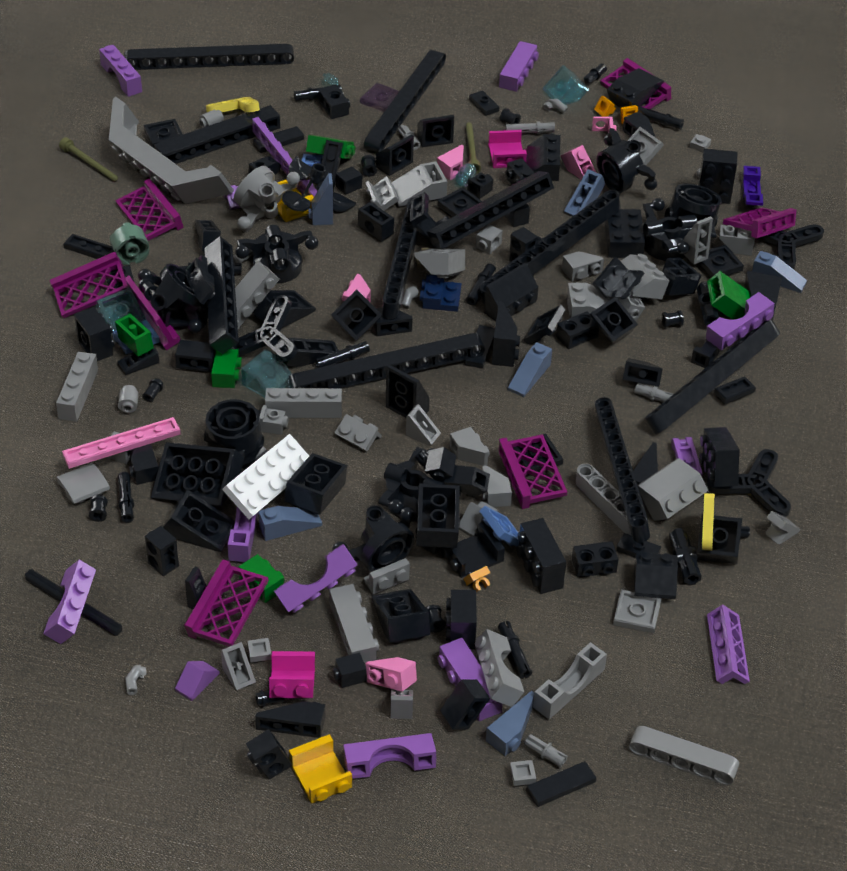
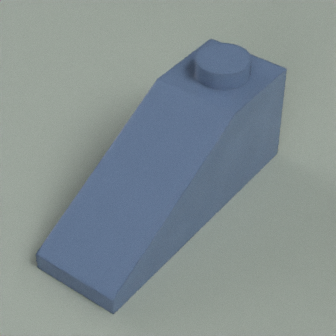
[564,169,605,216]
[308,173,333,225]
[752,251,807,293]
[508,342,552,397]
[258,506,322,541]
[486,691,534,756]

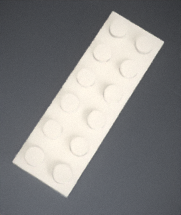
[222,434,309,519]

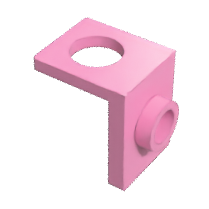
[592,117,616,133]

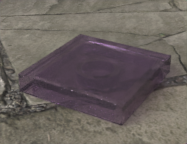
[360,83,399,112]

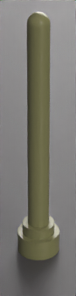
[466,122,481,174]
[59,137,118,182]

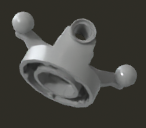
[234,166,300,232]

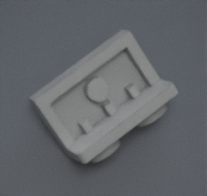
[366,176,399,211]
[335,414,382,452]
[364,558,410,594]

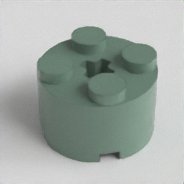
[109,222,150,265]

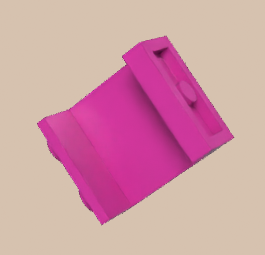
[488,130,527,168]
[269,651,315,698]

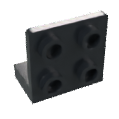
[592,258,645,300]

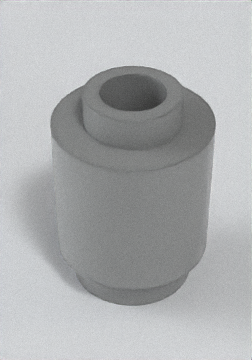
[199,109,224,128]
[118,385,138,413]

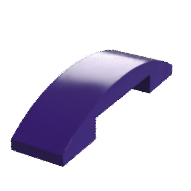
[743,166,763,206]

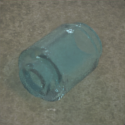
[456,163,476,187]

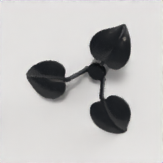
[282,156,356,212]

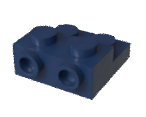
[420,275,462,312]

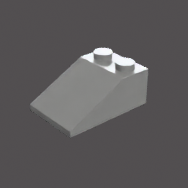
[567,282,611,318]

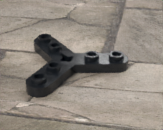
[760,224,824,269]
[231,295,297,361]
[706,449,791,517]

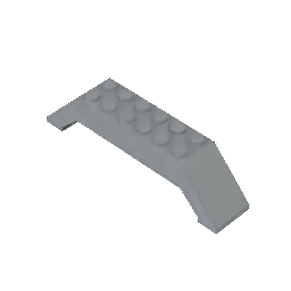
[109,96,234,204]

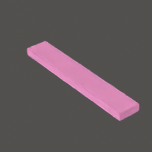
[62,417,181,469]

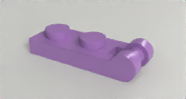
[671,437,703,476]

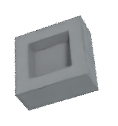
[689,134,711,152]
[247,638,272,662]
[510,760,536,786]

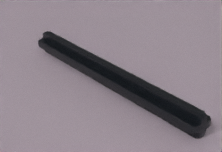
[25,569,123,636]

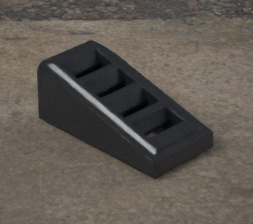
[118,346,159,375]
[185,566,207,609]

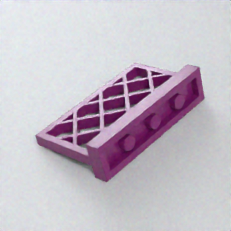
[600,58,672,109]
[115,178,184,241]
[723,207,797,238]
[50,252,129,318]
[125,276,181,350]
[498,434,568,509]
[184,559,269,646]

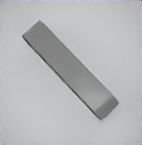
[576,464,631,535]
[629,726,739,785]

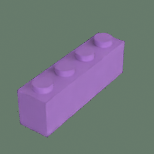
[499,41,539,92]
[437,638,502,721]

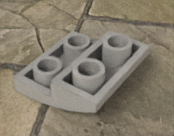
[57,463,110,504]

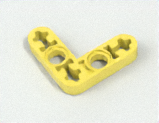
[206,97,260,112]
[702,493,715,550]

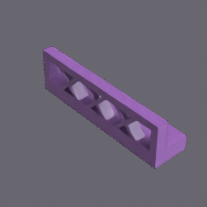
[707,605,750,684]

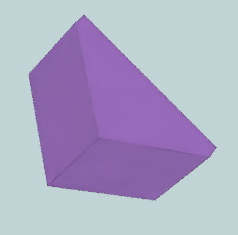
[175,661,220,701]

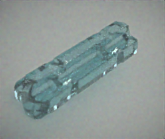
[323,72,339,85]

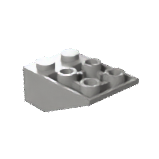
[391,161,447,206]

